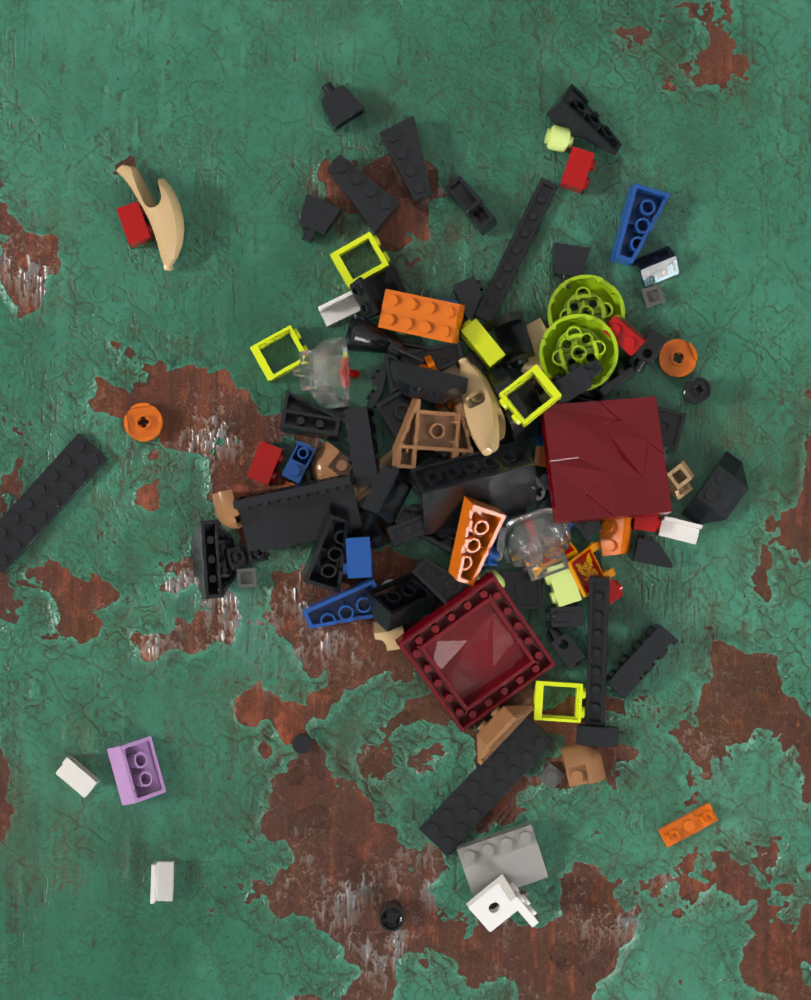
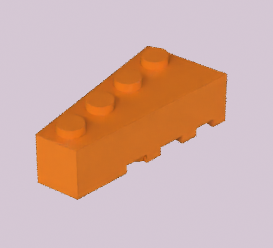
[448,496,506,586]
[599,517,633,556]

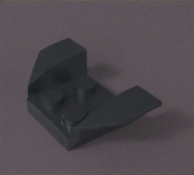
[588,352,636,399]

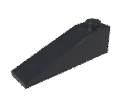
[547,84,621,155]

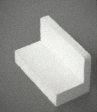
[318,291,361,328]
[657,516,703,545]
[56,755,100,798]
[150,860,174,904]

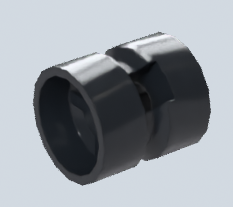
[682,377,711,405]
[379,900,405,932]

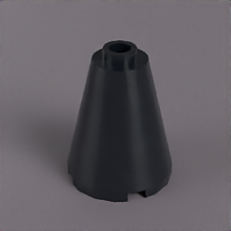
[344,313,398,354]

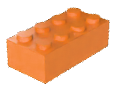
[378,289,466,344]

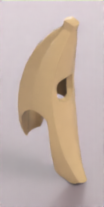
[116,165,185,271]
[458,357,506,456]

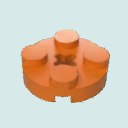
[658,339,698,378]
[124,403,163,442]

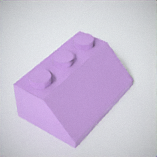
[107,736,166,805]

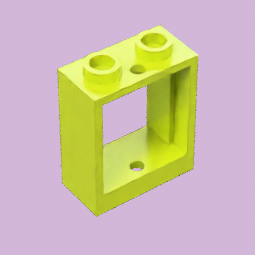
[330,232,390,291]
[460,319,506,371]
[250,325,311,383]
[499,364,562,427]
[532,679,586,723]

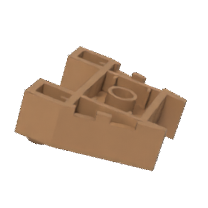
[391,398,474,469]

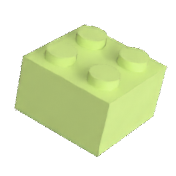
[542,562,582,607]

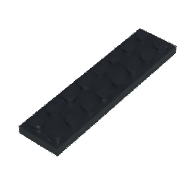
[0,433,108,574]
[419,717,554,856]

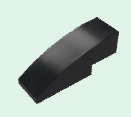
[445,175,497,236]

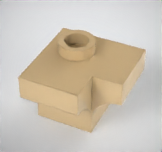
[667,460,695,501]
[373,622,404,651]

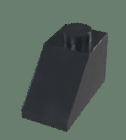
[452,276,483,321]
[631,535,673,568]

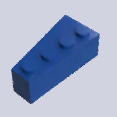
[609,183,671,266]
[343,537,374,578]
[302,577,377,629]

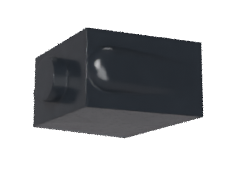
[546,605,584,627]

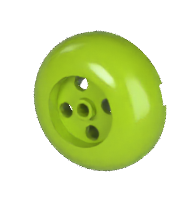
[547,275,625,352]
[539,313,618,391]

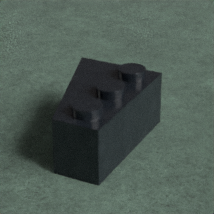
[280,390,341,442]

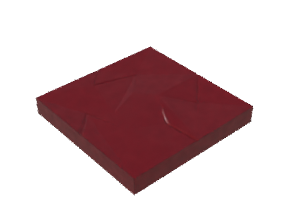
[540,397,672,524]
[395,571,557,732]

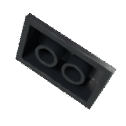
[366,573,436,632]

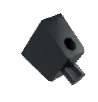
[321,82,365,132]
[299,194,341,244]
[552,242,590,289]
[633,329,668,373]
[547,627,585,671]

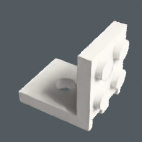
[466,874,539,932]

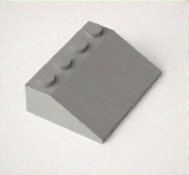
[456,821,548,897]

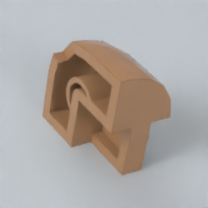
[310,441,353,480]
[212,489,243,529]
[560,744,606,787]

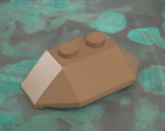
[476,704,534,765]

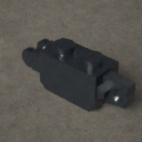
[539,359,604,404]

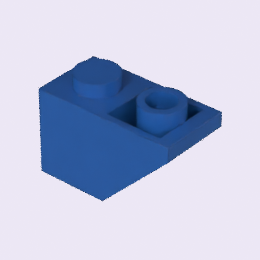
[282,441,317,484]

